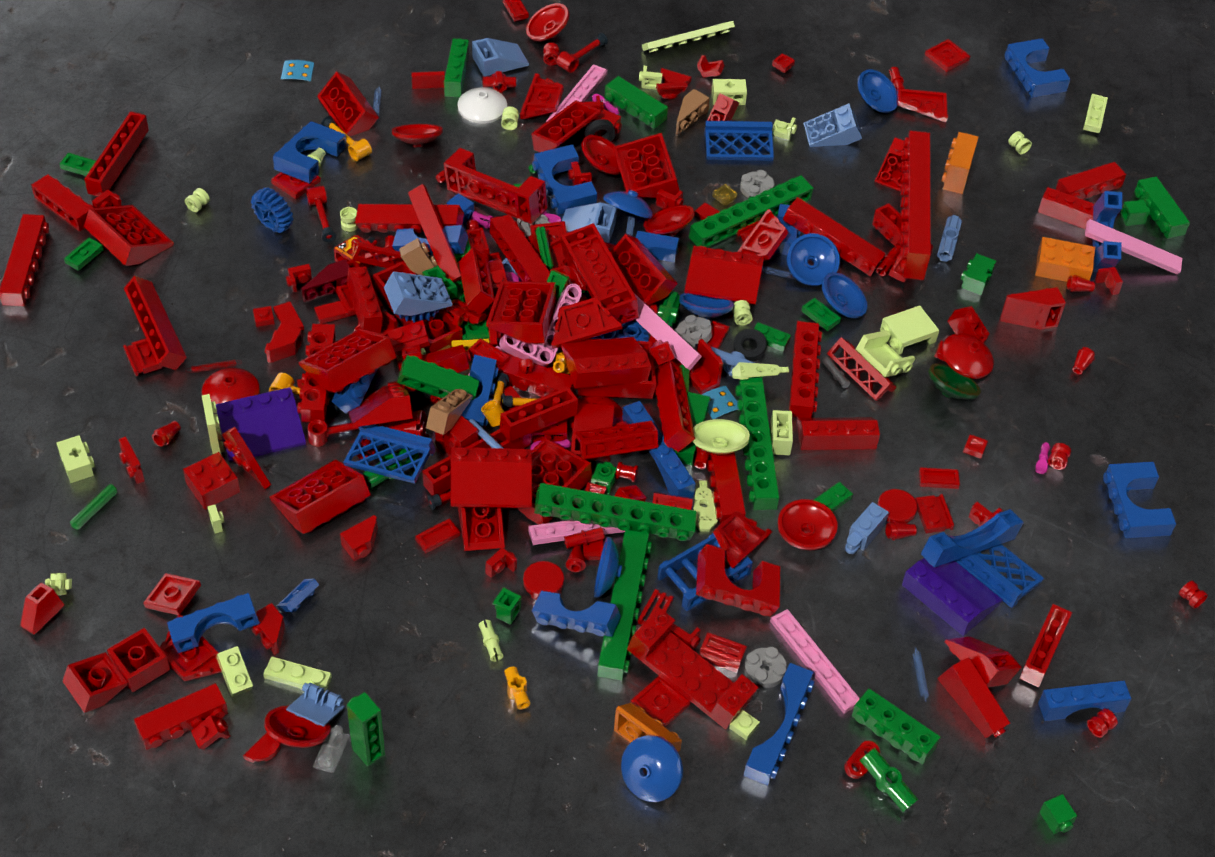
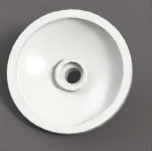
[458,87,507,124]

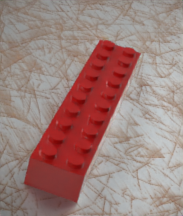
[899,130,931,280]

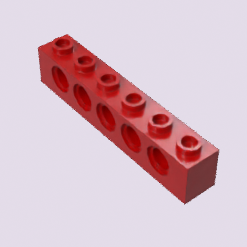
[789,321,822,418]
[297,324,336,422]

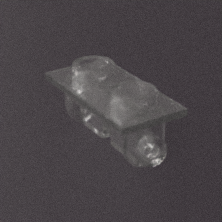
[313,725,350,773]

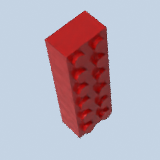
[373,261,463,354]

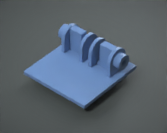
[286,682,346,727]

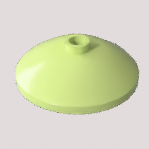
[693,419,750,454]

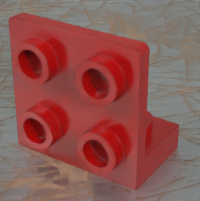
[689,339,723,395]

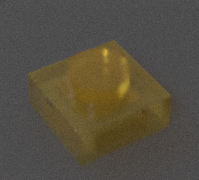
[713,184,737,206]

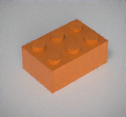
[941,132,979,194]
[1035,237,1095,282]

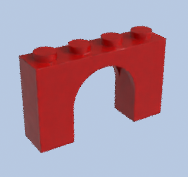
[696,544,780,617]

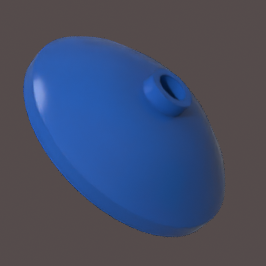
[858,69,898,113]
[603,190,653,218]
[787,233,840,286]
[822,272,867,318]
[679,293,734,319]
[594,537,622,598]
[621,735,683,802]

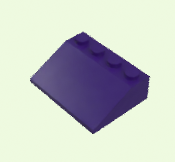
[216,387,306,463]
[902,558,1003,636]

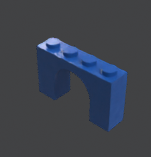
[1005,38,1070,98]
[273,121,346,183]
[532,144,598,215]
[1093,191,1122,272]
[636,231,679,300]
[1103,462,1176,538]

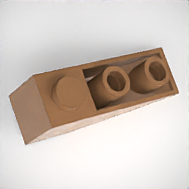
[676,89,710,135]
[399,238,438,275]
[426,389,473,435]

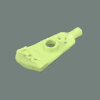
[732,362,789,380]
[693,480,718,532]

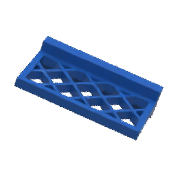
[704,121,774,161]
[343,424,436,484]
[955,544,1044,608]

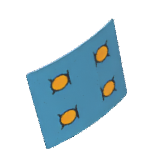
[281,60,314,81]
[702,386,738,419]

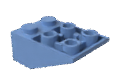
[472,38,529,76]
[803,104,862,147]
[562,202,617,243]
[384,272,452,316]

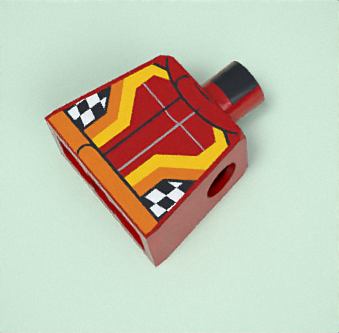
[334,235,377,268]

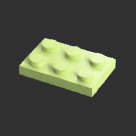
[202,394,224,454]

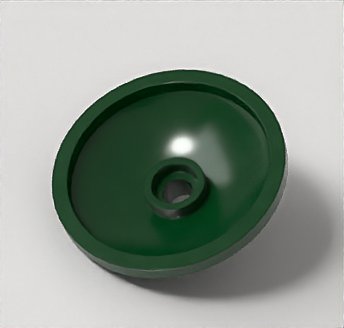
[928,364,981,400]

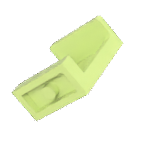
[880,306,939,355]
[856,330,915,377]

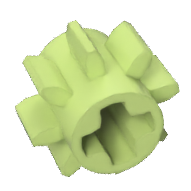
[45,573,72,595]

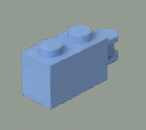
[845,502,889,554]

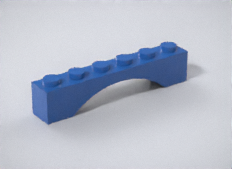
[622,401,696,498]
[921,509,1024,567]
[744,663,815,786]

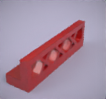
[352,242,418,275]
[827,337,897,401]
[576,421,658,459]

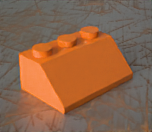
[614,703,682,753]

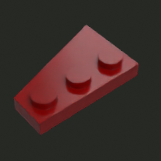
[897,88,948,122]

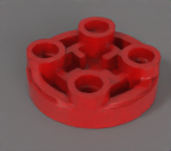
[877,489,917,523]
[523,561,564,600]

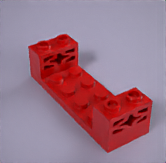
[443,148,548,224]
[560,223,639,324]
[627,607,759,730]

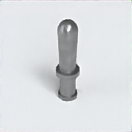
[822,356,850,388]

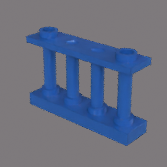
[657,533,753,611]

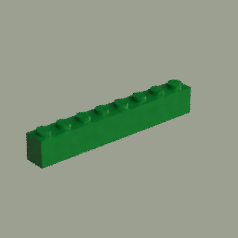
[597,530,652,681]

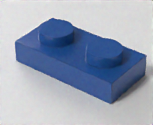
[277,578,319,612]

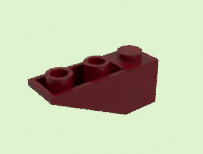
[301,259,350,302]

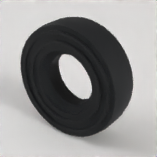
[585,119,615,142]
[733,329,767,361]

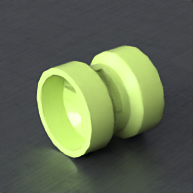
[501,107,519,130]
[1008,131,1032,155]
[185,188,210,212]
[340,207,358,232]
[732,300,753,326]

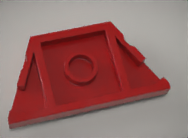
[520,73,564,119]
[737,209,789,260]
[551,297,623,349]
[221,427,271,489]
[713,511,772,568]
[160,614,222,682]

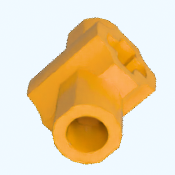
[553,352,569,374]
[504,666,530,710]

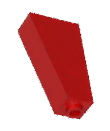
[397,345,471,393]
[937,657,1010,738]

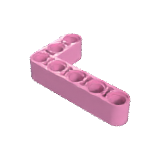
[499,284,582,367]

